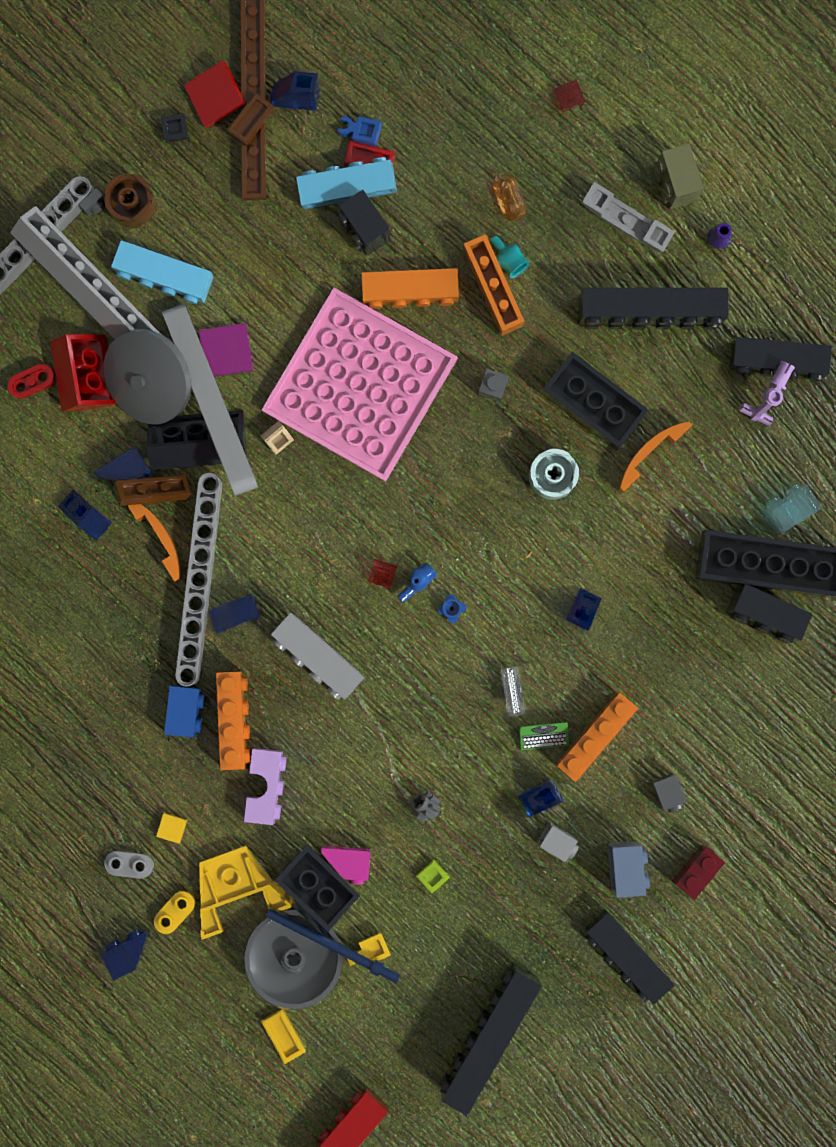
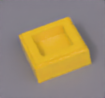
[156,813,187,844]

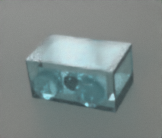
[762,484,822,535]

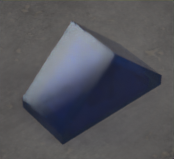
[564,588,602,632]
[518,777,564,817]

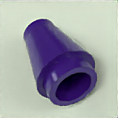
[708,223,731,249]

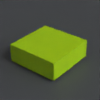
[416,859,450,894]

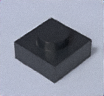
[161,113,189,143]

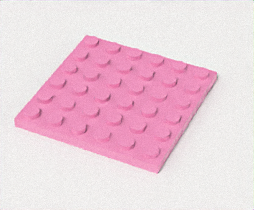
[262,288,458,482]

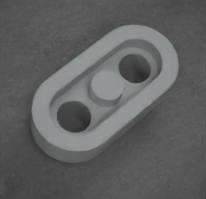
[104,850,154,879]

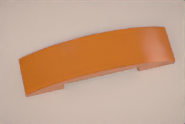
[618,422,692,494]
[127,504,182,582]

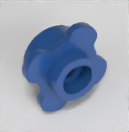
[437,594,466,623]

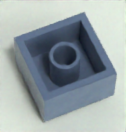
[607,841,650,898]

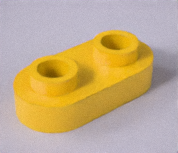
[154,890,196,934]

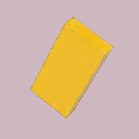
[261,1009,306,1064]

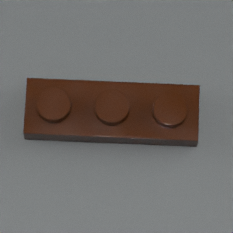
[114,475,191,506]

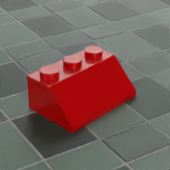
[50,334,117,412]

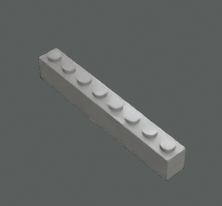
[10,206,159,339]

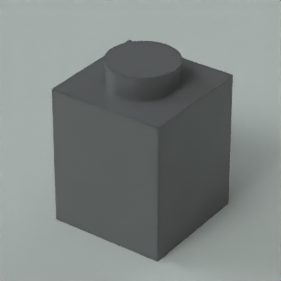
[478,369,509,403]
[651,773,687,813]

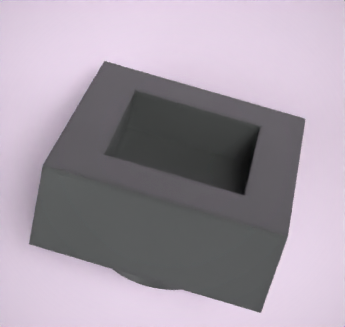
[79,188,105,217]

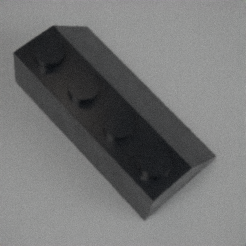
[146,410,247,470]

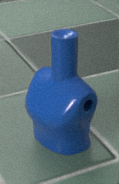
[397,562,438,603]

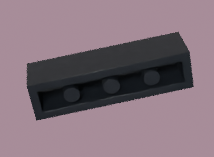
[730,337,832,381]
[585,909,675,1005]

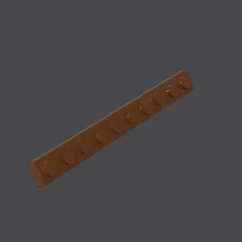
[241,0,266,201]

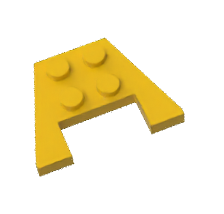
[199,845,292,940]

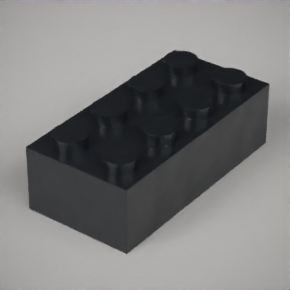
[541,351,649,451]

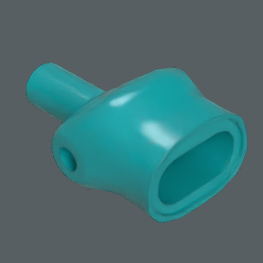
[490,236,530,279]

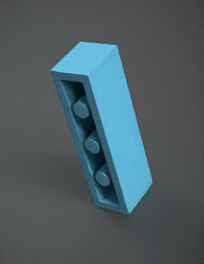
[296,157,397,209]
[111,240,214,304]

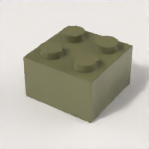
[654,143,704,210]

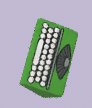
[519,722,569,751]

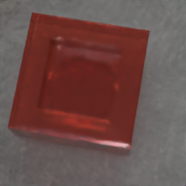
[554,79,585,112]
[368,559,397,589]

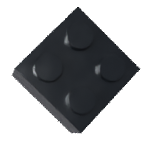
[338,190,391,256]

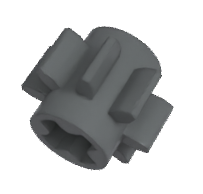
[410,790,440,823]

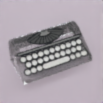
[500,667,525,717]

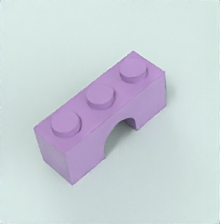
[244,748,287,825]

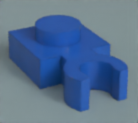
[337,116,382,147]

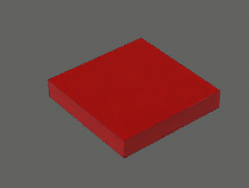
[184,61,246,128]

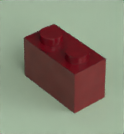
[672,845,725,901]

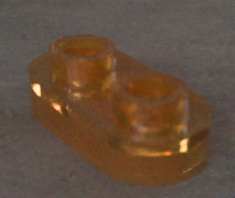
[493,174,526,221]

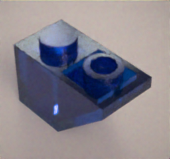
[270,71,320,111]
[100,928,150,981]

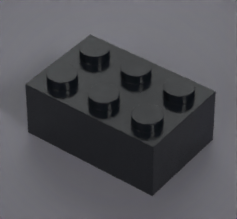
[726,584,813,644]
[270,845,361,935]

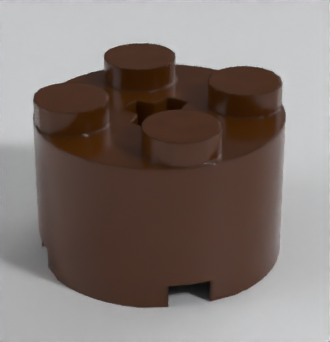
[104,174,157,229]

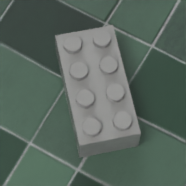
[271,613,365,700]

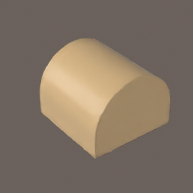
[260,421,294,455]

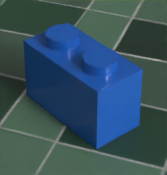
[164,686,205,738]

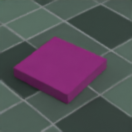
[199,323,254,377]

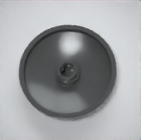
[104,329,191,424]
[244,910,343,1010]

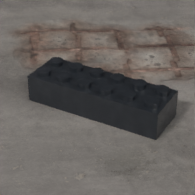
[578,288,729,330]
[695,530,836,598]
[439,963,542,1116]

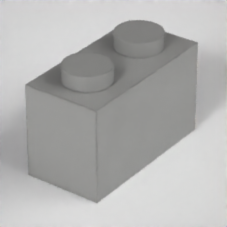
[537,822,579,862]

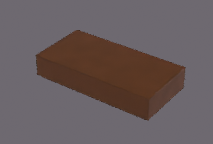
[227,93,275,146]

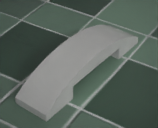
[582,182,675,253]

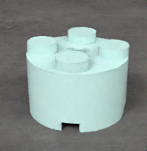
[529,449,579,500]

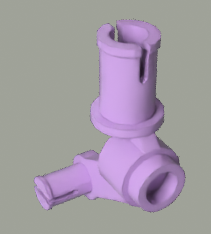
[739,361,795,426]

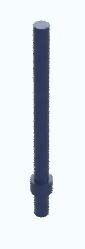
[266,908,400,983]

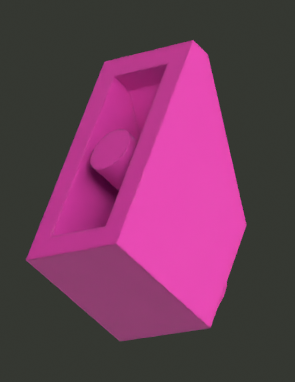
[321,846,371,885]

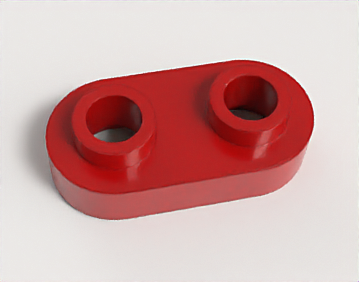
[8,364,55,399]

